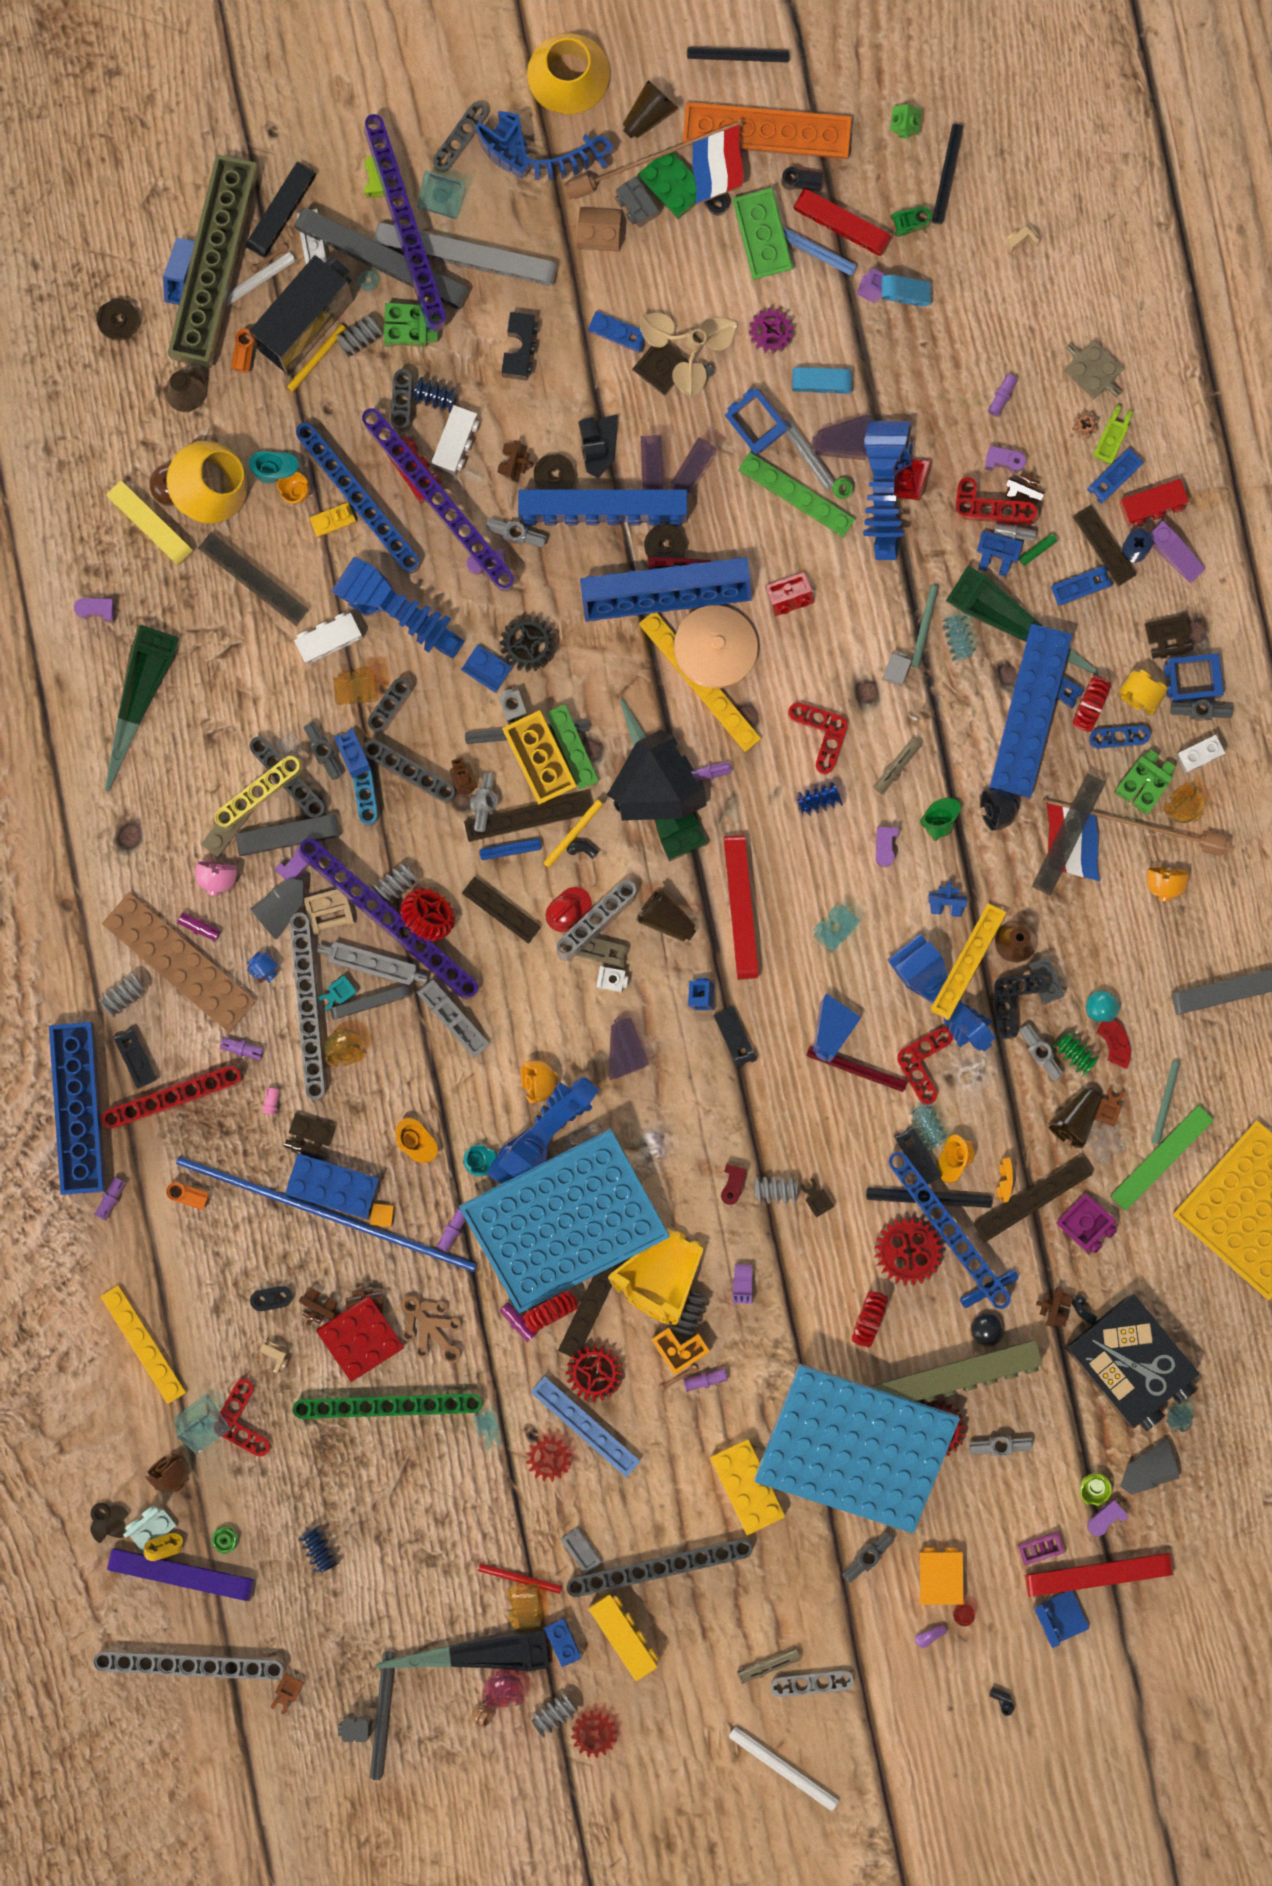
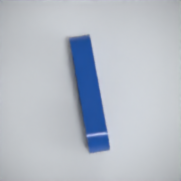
[1089,725,1150,749]

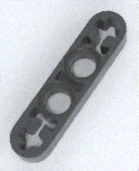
[433,102,488,173]
[330,985,411,1020]

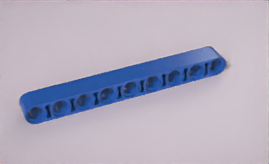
[296,423,420,574]
[888,1152,1011,1309]

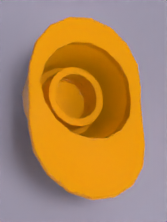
[395,1118,438,1163]
[937,1135,975,1183]

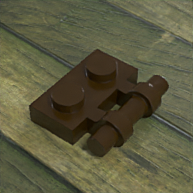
[1144,614,1193,659]
[284,1113,336,1160]

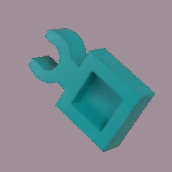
[317,976,357,1011]

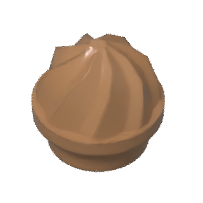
[471,1705,494,1727]

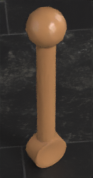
[250,244,288,273]
[658,1365,698,1392]

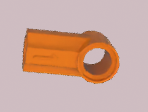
[231,329,255,373]
[166,1182,209,1210]

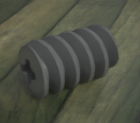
[670,1290,709,1336]

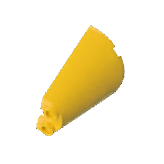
[608,1228,704,1325]

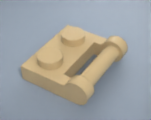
[304,889,354,935]

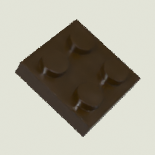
[632,344,689,396]

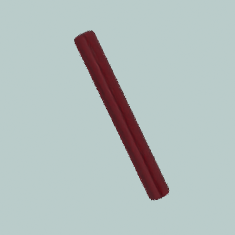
[806,1046,907,1092]

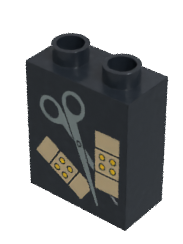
[249,255,353,376]
[1064,1294,1200,1431]

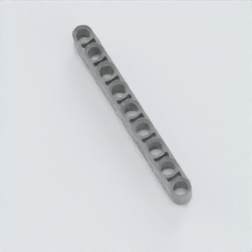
[374,223,558,286]
[290,913,326,1101]
[93,1650,285,1680]

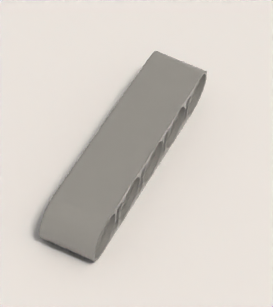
[557,880,636,961]

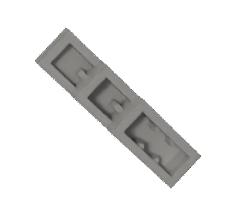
[416,979,490,1058]

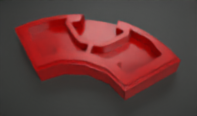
[1096,1019,1131,1069]

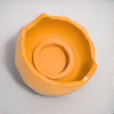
[277,472,310,505]

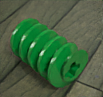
[1052,1032,1099,1078]

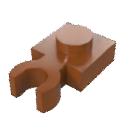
[1095,1087,1124,1127]
[271,1673,304,1714]

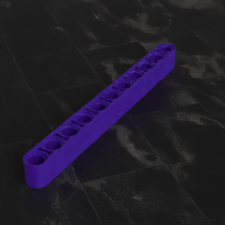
[364,114,446,331]
[362,408,514,591]
[299,838,478,1000]

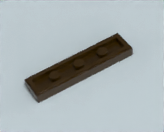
[1073,505,1136,587]
[462,877,541,944]

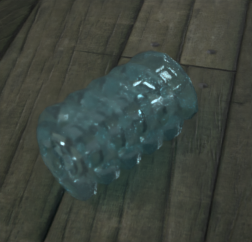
[941,615,977,662]
[908,1104,949,1151]

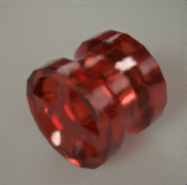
[953,1604,975,1626]

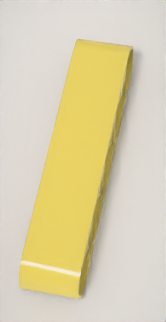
[106,480,193,566]
[215,756,303,827]

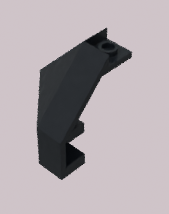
[607,730,707,821]

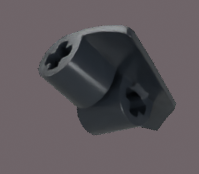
[578,415,618,479]

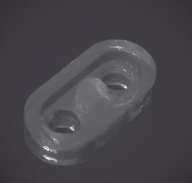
[564,1123,604,1150]

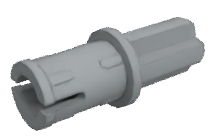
[994,522,1037,541]

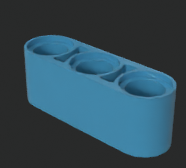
[881,275,931,306]
[792,367,853,394]
[353,770,379,826]

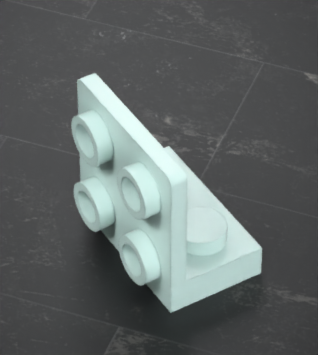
[123,1506,177,1553]

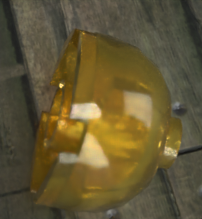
[1163,782,1206,823]
[324,1028,367,1066]

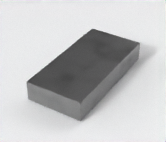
[560,1527,602,1574]

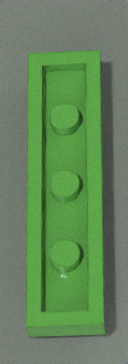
[546,704,599,790]

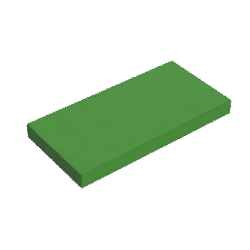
[732,188,794,280]

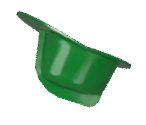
[920,798,961,841]

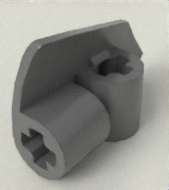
[251,878,303,939]
[1120,1439,1180,1495]

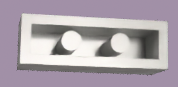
[431,405,480,476]
[294,612,363,666]

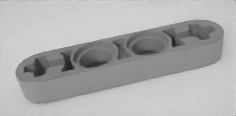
[770,1670,854,1697]

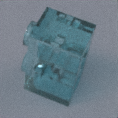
[813,904,861,954]

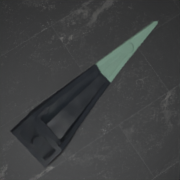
[375,1627,549,1671]

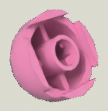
[195,861,238,896]

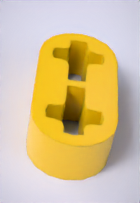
[144,1533,183,1561]

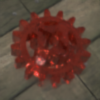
[526,1435,572,1482]
[571,1710,618,1758]

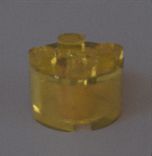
[507,1584,542,1629]

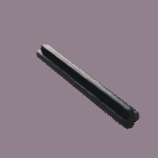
[687,47,789,62]
[932,124,963,225]

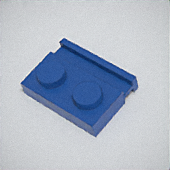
[461,645,513,693]

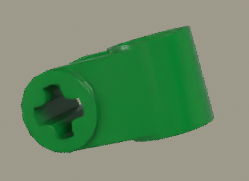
[890,206,931,237]

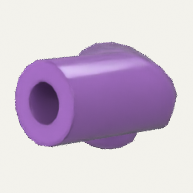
[915,1625,947,1648]

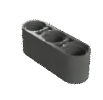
[391,369,413,433]
[368,678,411,734]

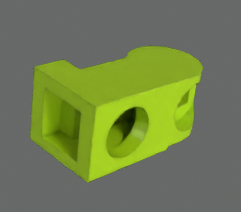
[364,156,384,198]

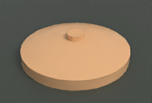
[674,605,758,689]

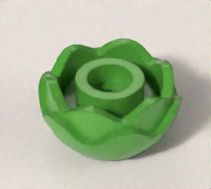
[211,1527,238,1554]

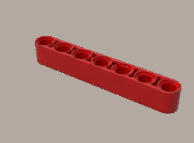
[724,834,759,980]
[101,1066,242,1129]
[1025,1553,1174,1597]

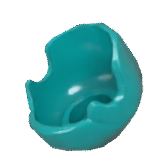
[1085,991,1120,1022]
[463,1145,496,1177]

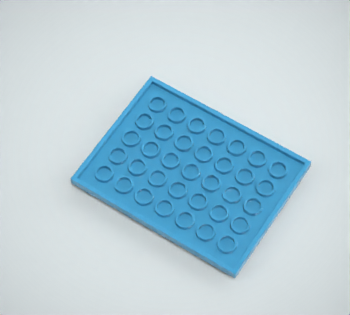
[459,1128,670,1313]
[754,1363,960,1534]

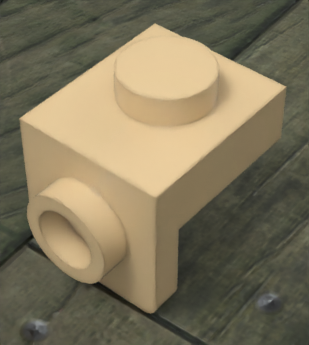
[1006,226,1040,252]
[259,1341,289,1373]

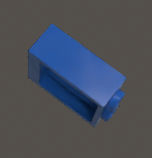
[725,388,791,454]
[1163,653,1224,703]

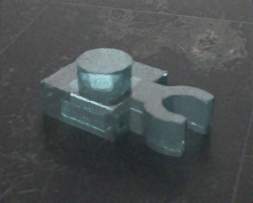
[473,1410,501,1450]

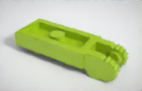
[1092,405,1133,465]

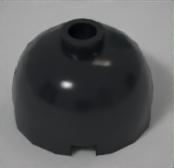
[980,788,1019,831]

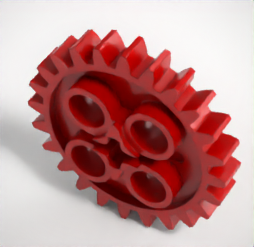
[874,1217,943,1286]

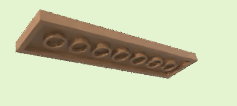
[102,892,257,1033]

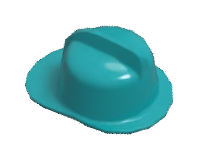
[248,451,299,484]

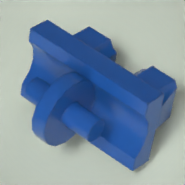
[928,881,967,917]

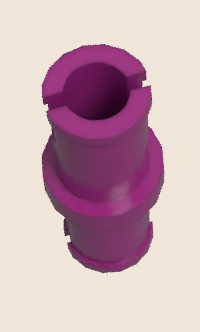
[177,912,221,942]
[499,1302,537,1342]

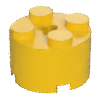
[1117,670,1168,716]

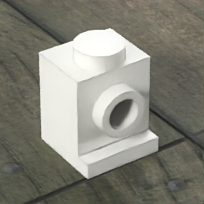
[596,966,629,993]

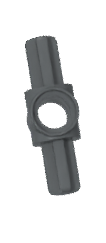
[1170,700,1233,721]
[304,722,342,780]
[842,1532,895,1583]

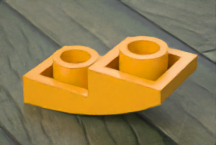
[995,1157,1013,1203]

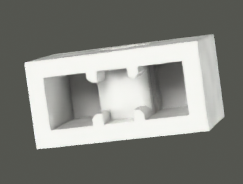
[1175,735,1225,775]

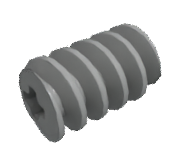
[336,315,384,358]
[372,863,420,904]
[98,973,145,1018]
[754,1177,797,1204]
[531,1693,579,1738]

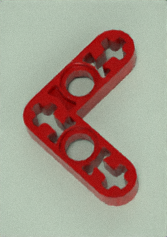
[788,703,847,775]
[897,1028,953,1105]
[213,1379,271,1456]

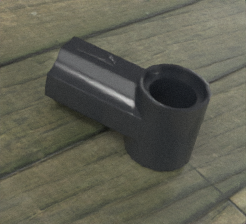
[781,167,823,191]

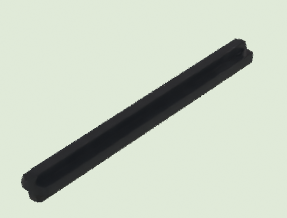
[866,1188,992,1208]

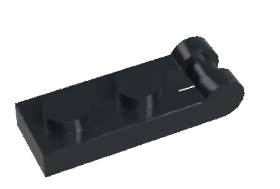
[713,1007,757,1069]
[113,1027,157,1089]
[894,1125,942,1184]

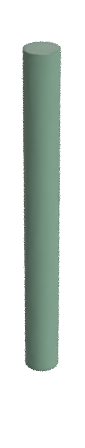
[911,585,939,668]
[1152,1061,1180,1145]

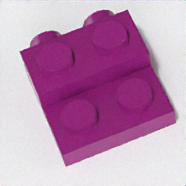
[1056,1193,1118,1255]

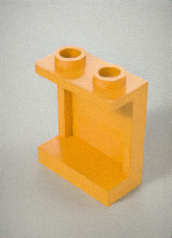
[919,1547,963,1605]

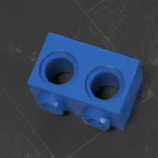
[544,1618,582,1667]

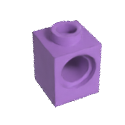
[856,268,886,303]

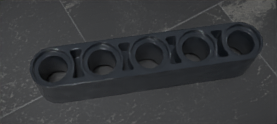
[246,162,317,258]

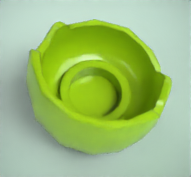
[1080,1473,1112,1506]

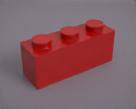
[387,436,442,504]
[1119,479,1189,527]

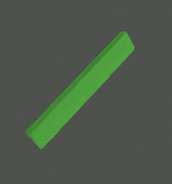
[1110,1105,1214,1211]

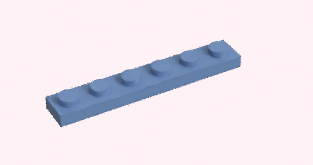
[531,1376,640,1477]

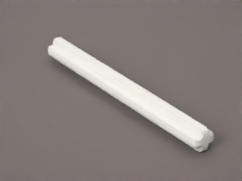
[226,252,295,307]
[729,1727,838,1811]

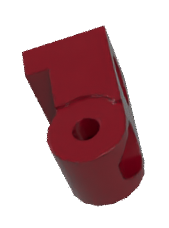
[721,1164,747,1205]

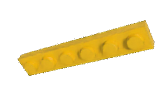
[930,904,1007,1020]
[100,1285,187,1404]

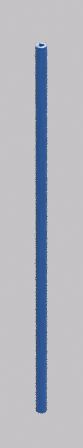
[176,1157,477,1272]

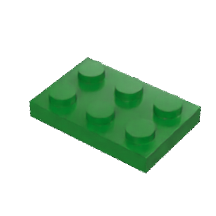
[637,147,696,220]

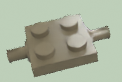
[1064,340,1123,400]

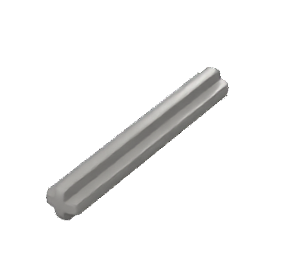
[785,418,835,490]

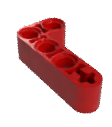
[956,477,1039,525]

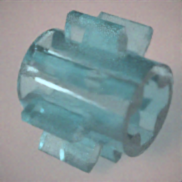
[1166,1406,1194,1432]

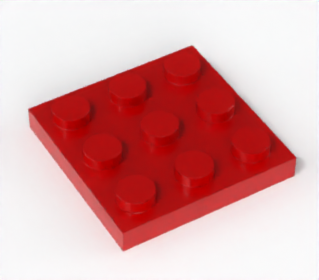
[316,1295,405,1382]

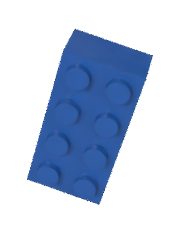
[285,1154,380,1220]

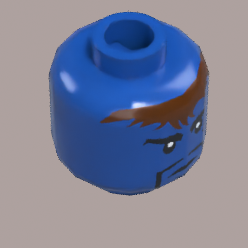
[247,952,278,983]

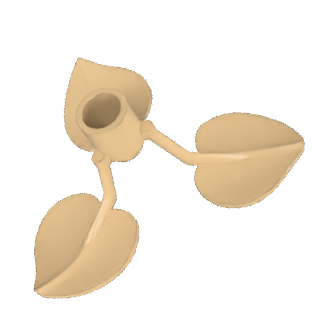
[640,313,737,397]

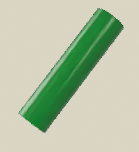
[1018,533,1058,566]

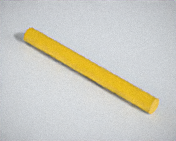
[287,324,346,392]
[543,799,604,868]

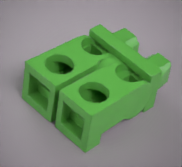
[384,303,438,347]
[1114,750,1176,815]

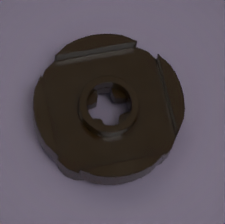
[96,298,139,341]
[534,454,575,490]
[644,524,686,558]

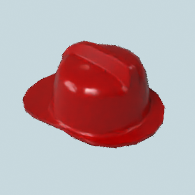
[545,887,592,932]

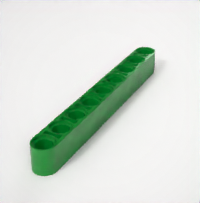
[292,1393,483,1419]

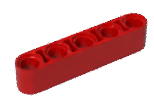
[793,189,892,256]

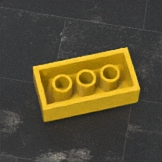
[502,709,577,805]
[710,1439,785,1535]
[588,1592,659,1681]

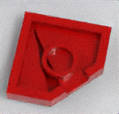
[894,459,931,501]

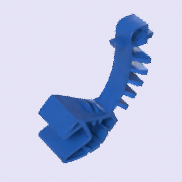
[476,111,614,181]
[863,421,914,560]
[331,557,465,659]
[887,934,996,1051]
[486,1077,599,1184]

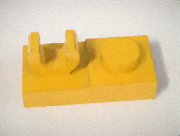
[309,502,356,538]

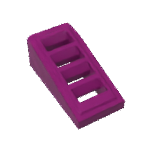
[1018,1531,1067,1565]

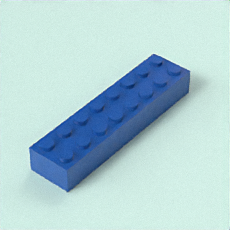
[518,490,687,526]
[580,557,752,622]
[988,624,1072,799]
[49,1022,106,1195]

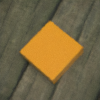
[370,1204,394,1227]

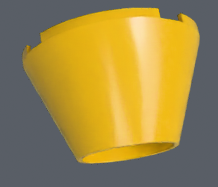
[527,33,610,115]
[167,441,248,524]

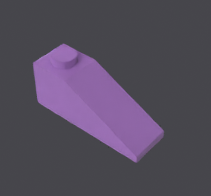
[1150,521,1205,584]

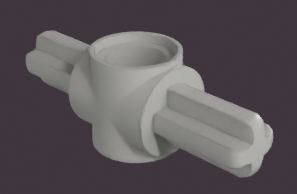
[485,518,546,547]
[470,772,498,832]
[1019,1024,1063,1081]
[969,1436,1033,1457]

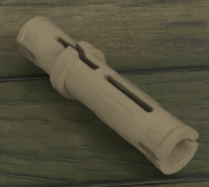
[873,738,922,795]
[737,1647,801,1684]

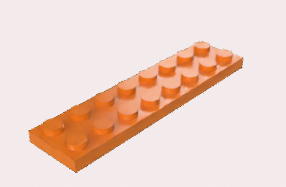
[682,102,852,159]

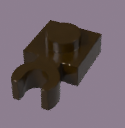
[800,1178,834,1218]

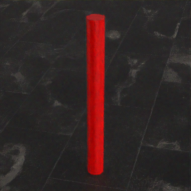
[478,1563,562,1594]

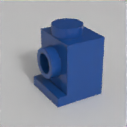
[688,978,715,1011]

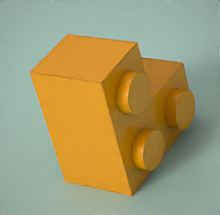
[651,1328,710,1375]

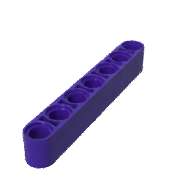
[107,1548,255,1601]

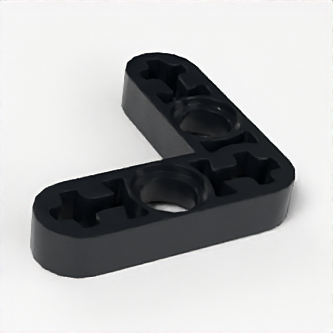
[994,974,1051,1039]

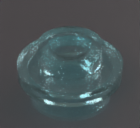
[357,270,378,291]

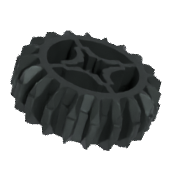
[500,615,556,672]

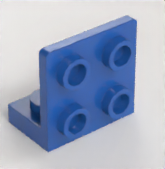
[1033,1591,1089,1648]

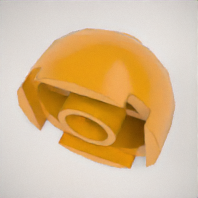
[1146,867,1189,902]
[521,1060,558,1103]

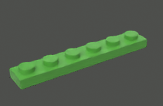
[738,452,855,538]

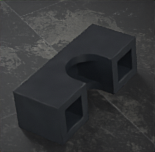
[501,312,539,381]

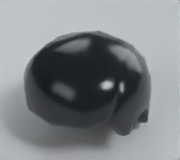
[971,1313,1004,1347]

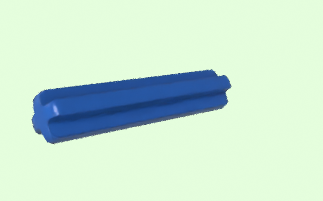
[479,839,542,860]
[960,1270,1019,1308]

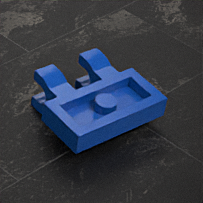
[977,531,1023,577]

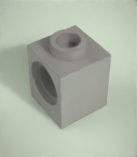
[882,652,911,687]
[499,689,527,723]

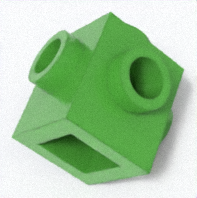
[890,104,922,139]

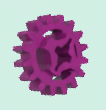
[749,308,794,354]

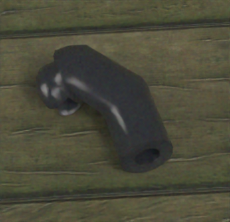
[567,840,599,859]
[1072,1294,1097,1325]
[989,1687,1015,1716]

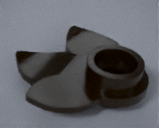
[90,1503,129,1543]

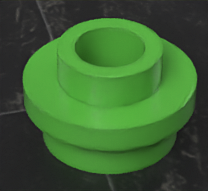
[832,478,853,499]

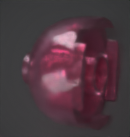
[482,1671,525,1707]

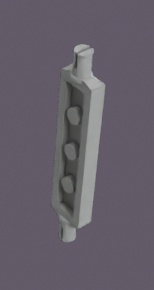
[316,942,428,986]

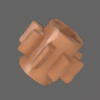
[1072,412,1098,439]

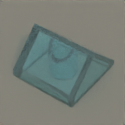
[417,170,466,219]
[174,1394,231,1454]

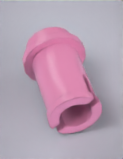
[262,1088,280,1115]

